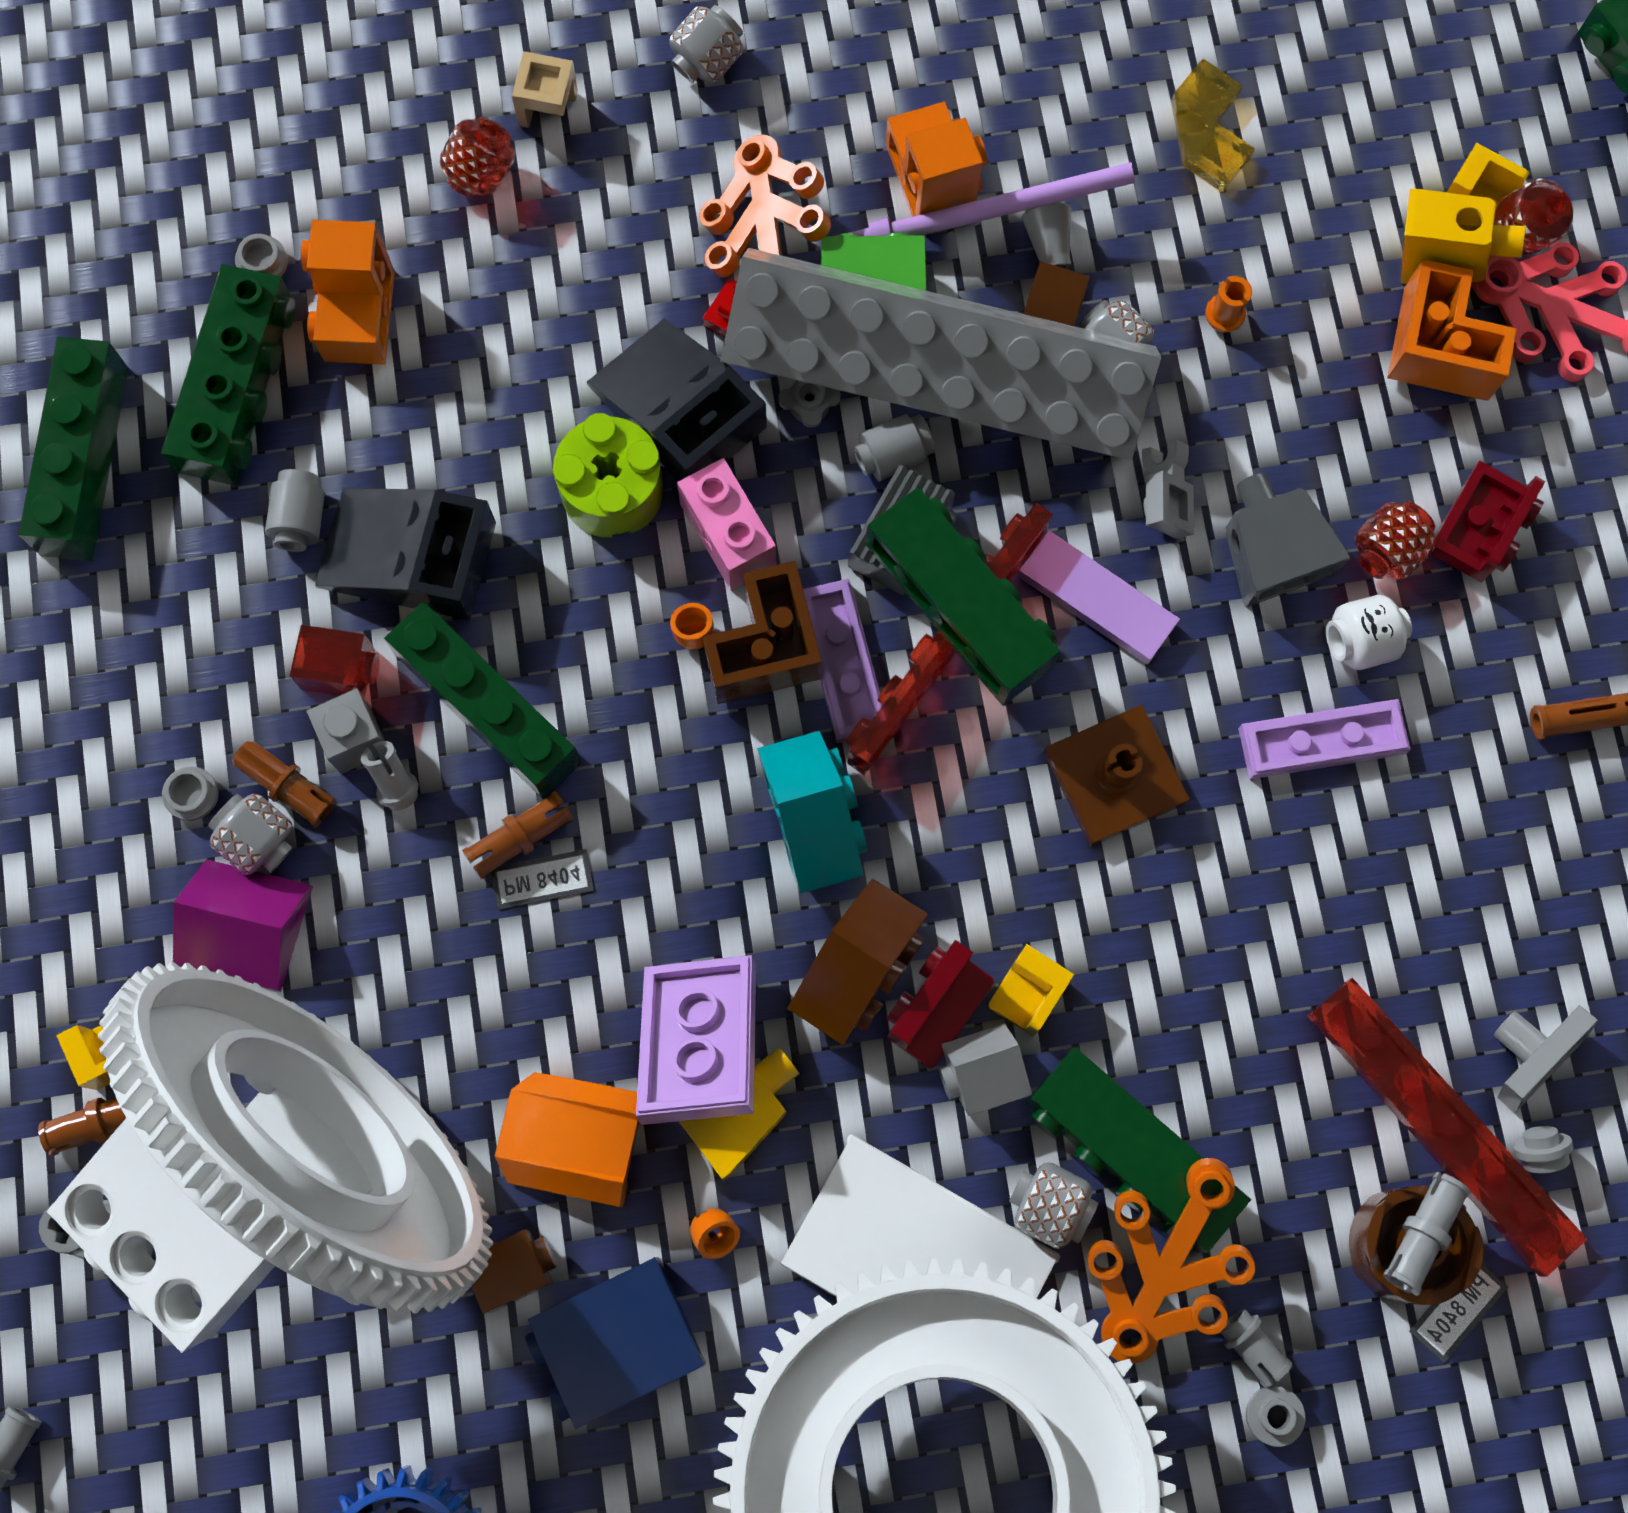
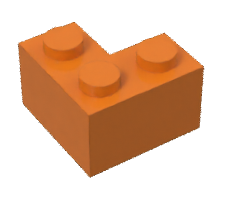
[885,101,987,217]
[301,220,395,365]
[1387,259,1517,401]

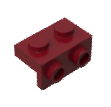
[1427,460,1545,583]
[886,940,994,1069]

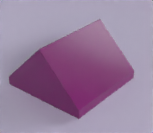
[173,859,313,992]

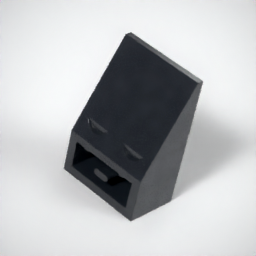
[587,318,767,481]
[315,488,496,620]

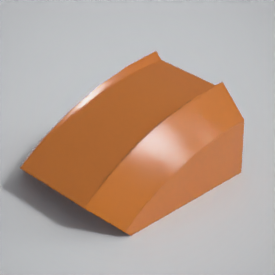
[495,1072,640,1208]

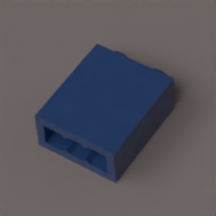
[525,1257,706,1430]

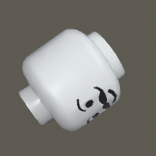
[1326,595,1412,670]

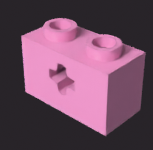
[677,458,776,590]

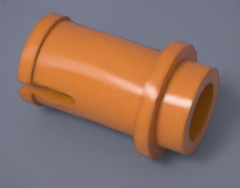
[1205,276,1252,333]

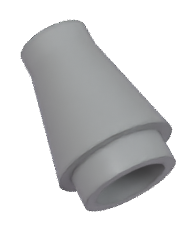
[1021,200,1071,269]

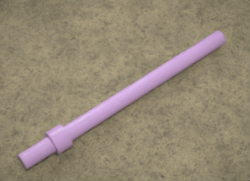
[849,162,1135,236]

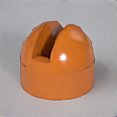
[670,603,714,650]
[690,1208,740,1259]

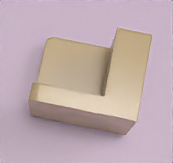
[512,51,578,128]

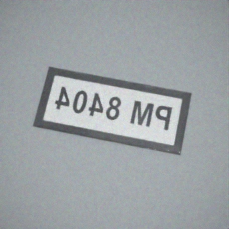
[491,849,594,910]
[1409,1263,1509,1364]

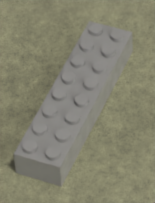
[720,248,1161,461]

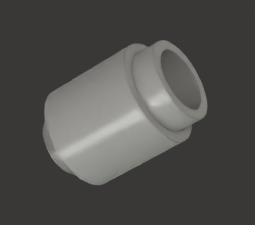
[854,414,935,482]
[265,469,325,552]

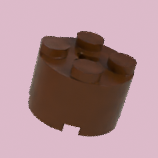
[1349,1185,1483,1305]

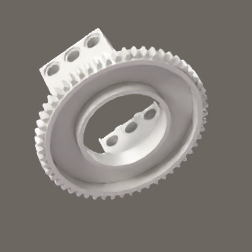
[46,962,493,1353]
[713,1258,1176,1513]

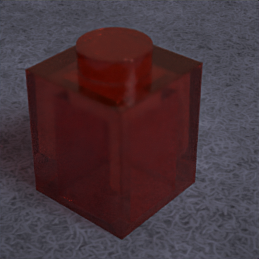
[289,625,380,698]

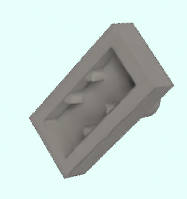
[1493,1005,1598,1113]

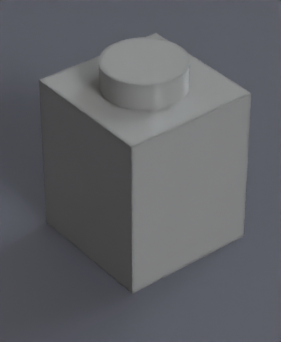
[307,688,386,774]
[938,1023,1033,1116]

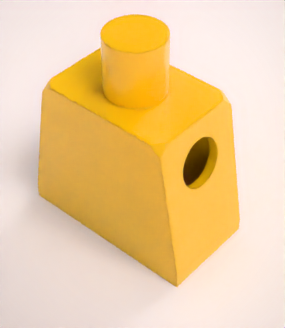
[1401,188,1525,284]
[679,1047,799,1181]

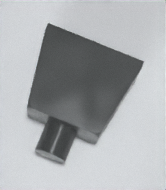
[1226,473,1350,607]

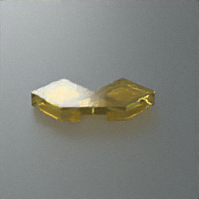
[1171,59,1255,193]

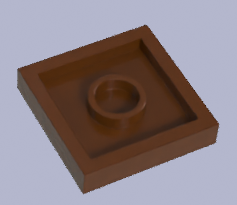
[1043,704,1190,847]

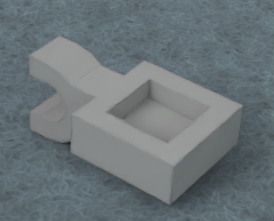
[1142,439,1194,539]

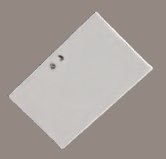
[780,1134,1060,1299]

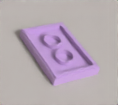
[636,955,756,1125]

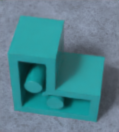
[757,731,868,894]

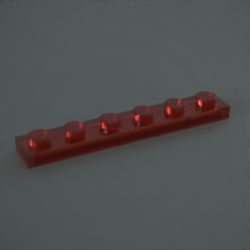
[846,503,1053,776]
[1307,977,1587,1277]

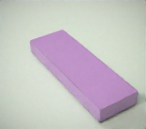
[1018,530,1180,665]
[803,579,889,743]
[1238,699,1411,780]

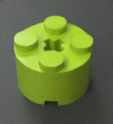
[553,413,663,537]

